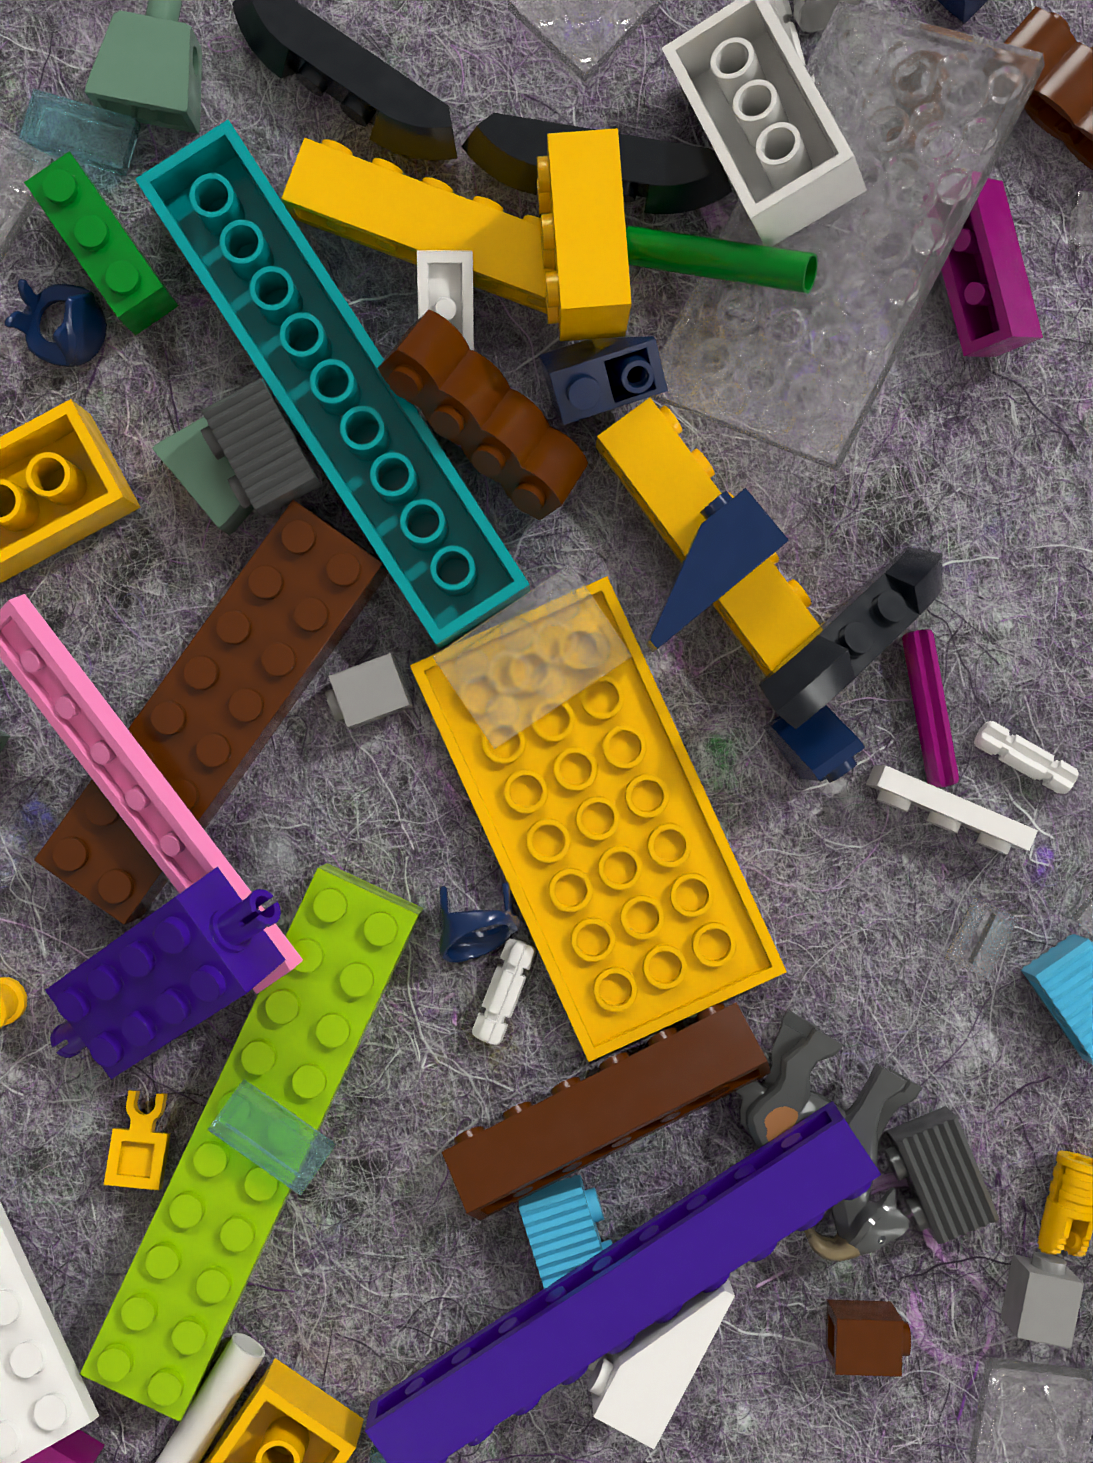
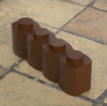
[982,6,1093,170]
[378,309,588,520]

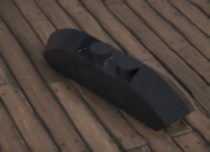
[232,0,458,160]
[461,113,732,215]
[759,547,943,729]

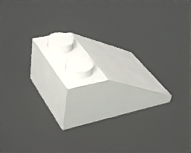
[588,1278,735,1449]

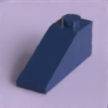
[646,488,789,652]

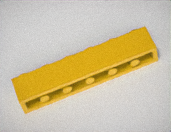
[281,137,554,314]
[595,397,823,677]

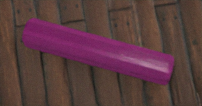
[902,629,959,788]

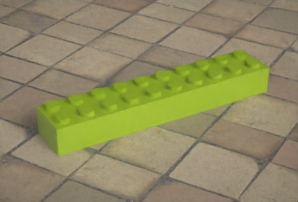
[79,863,424,1422]

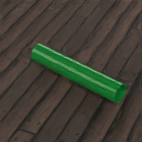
[626,226,818,294]

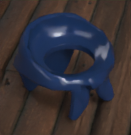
[5,279,107,367]
[439,882,521,963]

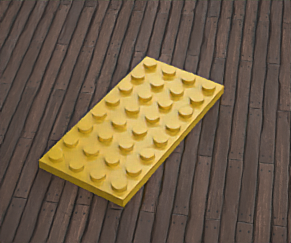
[410,576,787,1062]

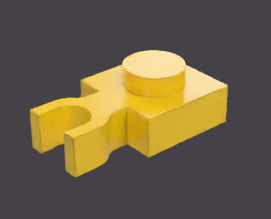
[104,1090,171,1191]

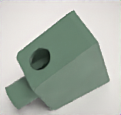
[85,0,202,134]
[152,417,293,536]

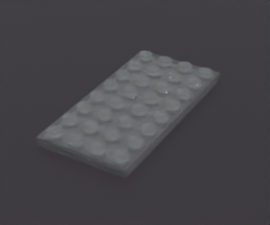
[651,1,1045,472]

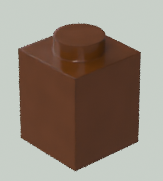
[825,1299,911,1377]

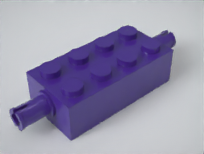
[45,867,286,1079]

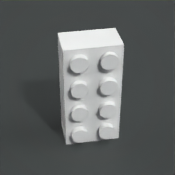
[662,0,867,247]

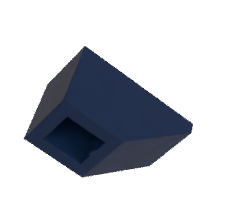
[539,336,668,425]
[763,705,865,783]

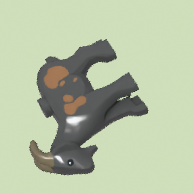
[735,1009,922,1262]

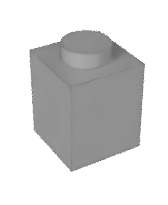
[325,653,414,728]
[1000,1252,1084,1349]

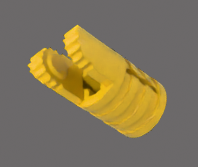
[1037,1151,1093,1257]

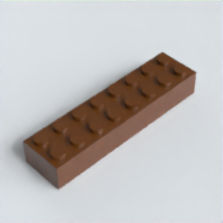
[34,500,389,925]

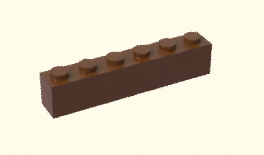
[442,1002,771,1221]

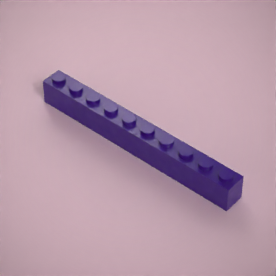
[365,1101,881,1463]

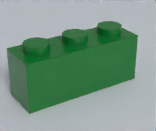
[24,151,179,336]

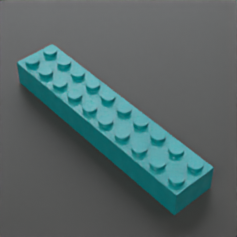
[135,119,530,650]

